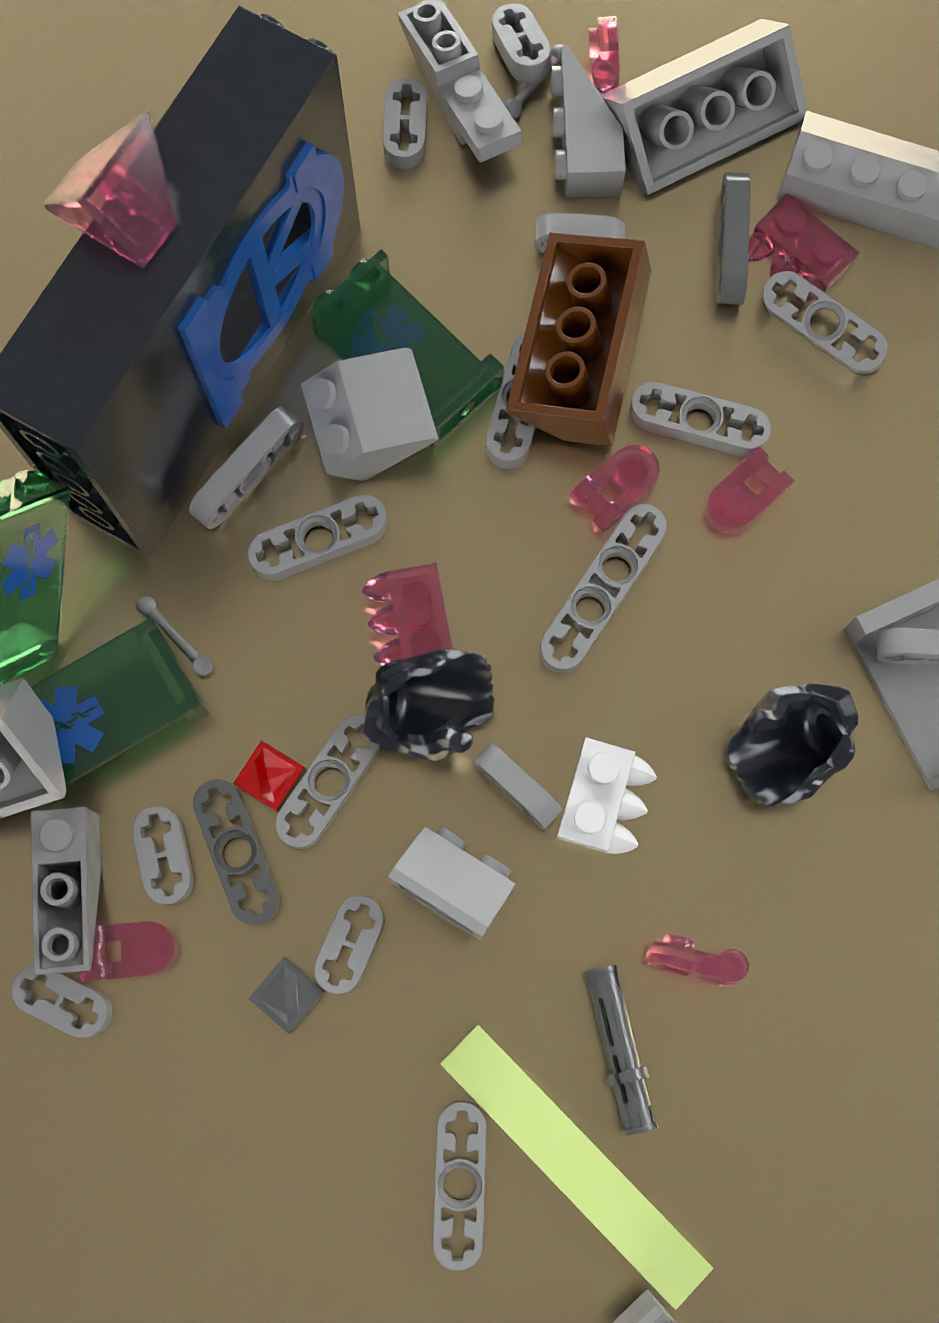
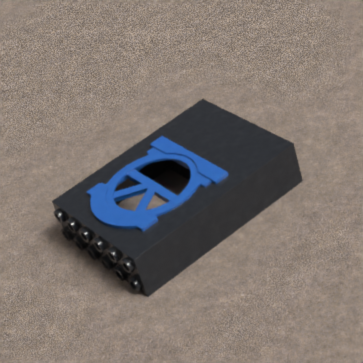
[0,5,361,557]

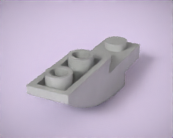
[397,0,522,163]

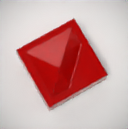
[233,740,306,813]

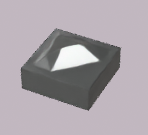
[249,957,326,1034]

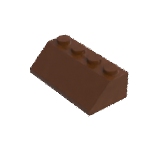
[506,232,652,446]

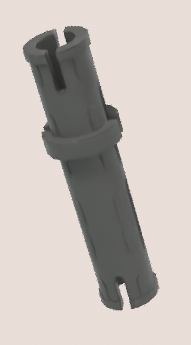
[584,965,658,1136]

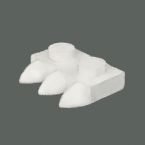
[557,737,657,854]

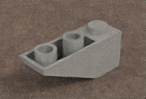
[551,46,626,198]
[31,807,101,975]

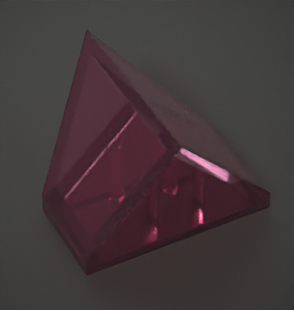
[44,109,177,268]

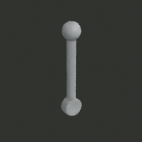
[503,44,564,118]
[136,596,214,677]

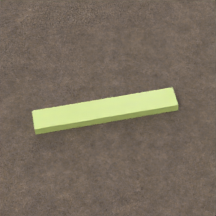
[440,1025,714,1310]

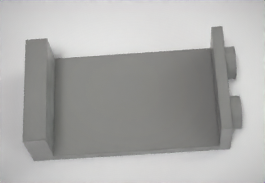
[844,579,939,791]

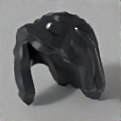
[363,648,495,761]
[726,683,858,807]

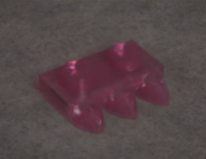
[749,194,859,302]
[362,563,453,665]

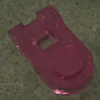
[588,16,620,95]
[569,445,660,532]
[705,447,795,534]
[80,921,178,982]
[647,934,749,987]

